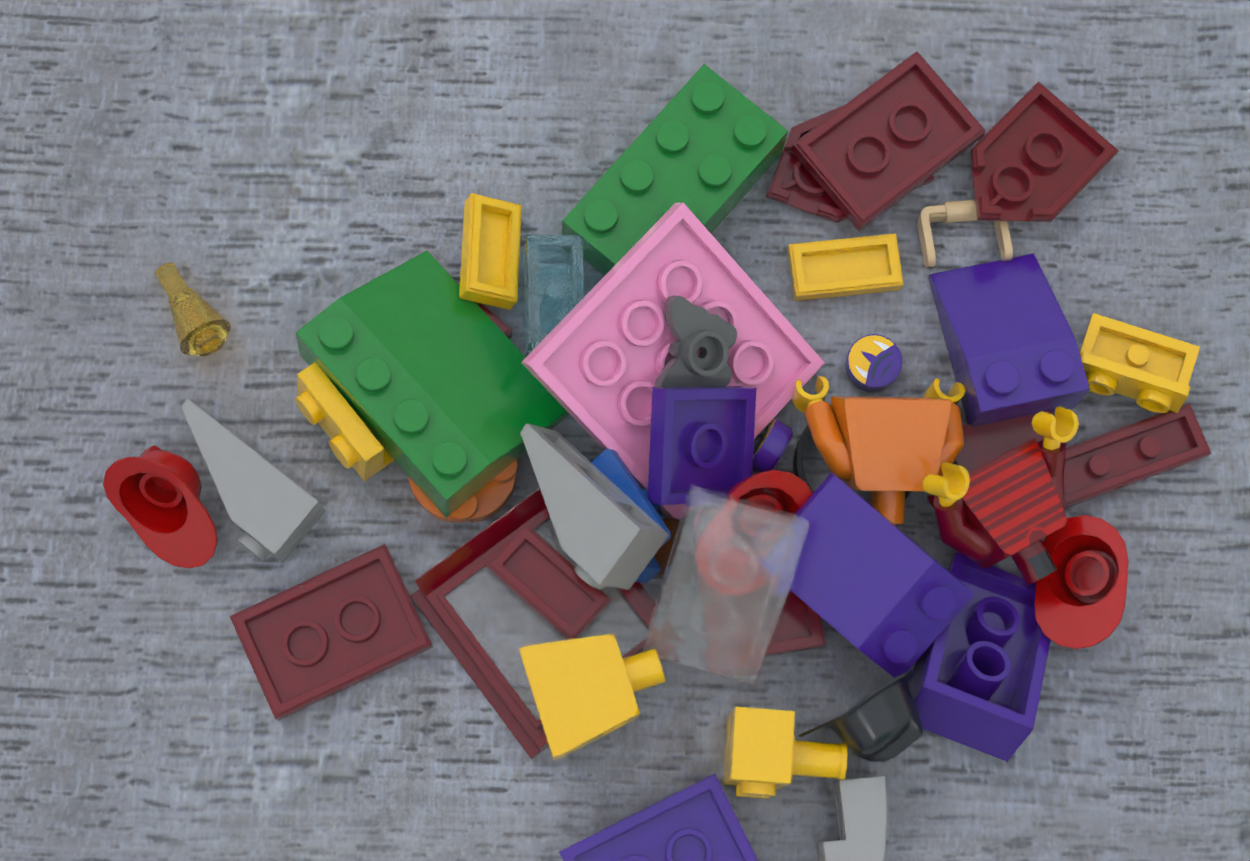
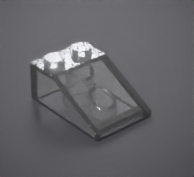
[642,485,810,685]

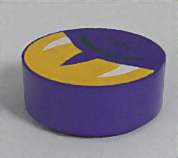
[845,334,902,392]
[753,418,793,473]

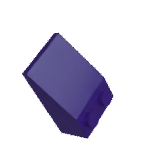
[928,253,1090,427]
[757,472,975,678]
[908,552,1051,762]

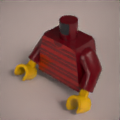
[923,406,1079,585]

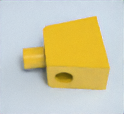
[519,634,666,761]

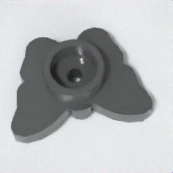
[654,295,737,387]

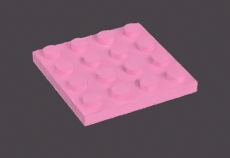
[521,203,825,520]

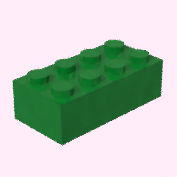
[562,64,788,276]

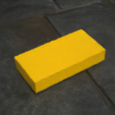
[459,193,522,310]
[787,233,904,301]

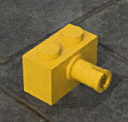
[723,707,847,799]

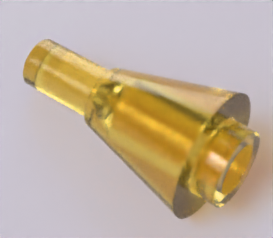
[155,262,231,356]

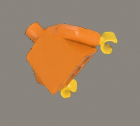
[792,376,965,524]

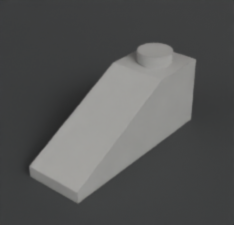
[181,399,326,563]
[520,423,669,590]

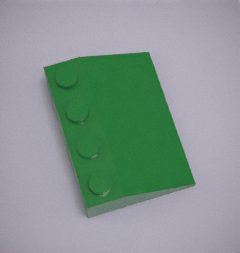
[296,251,570,518]

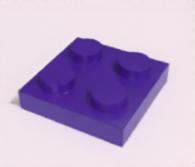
[647,386,757,505]

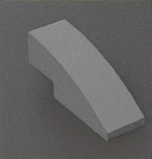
[816,776,888,861]

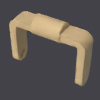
[917,199,1013,267]

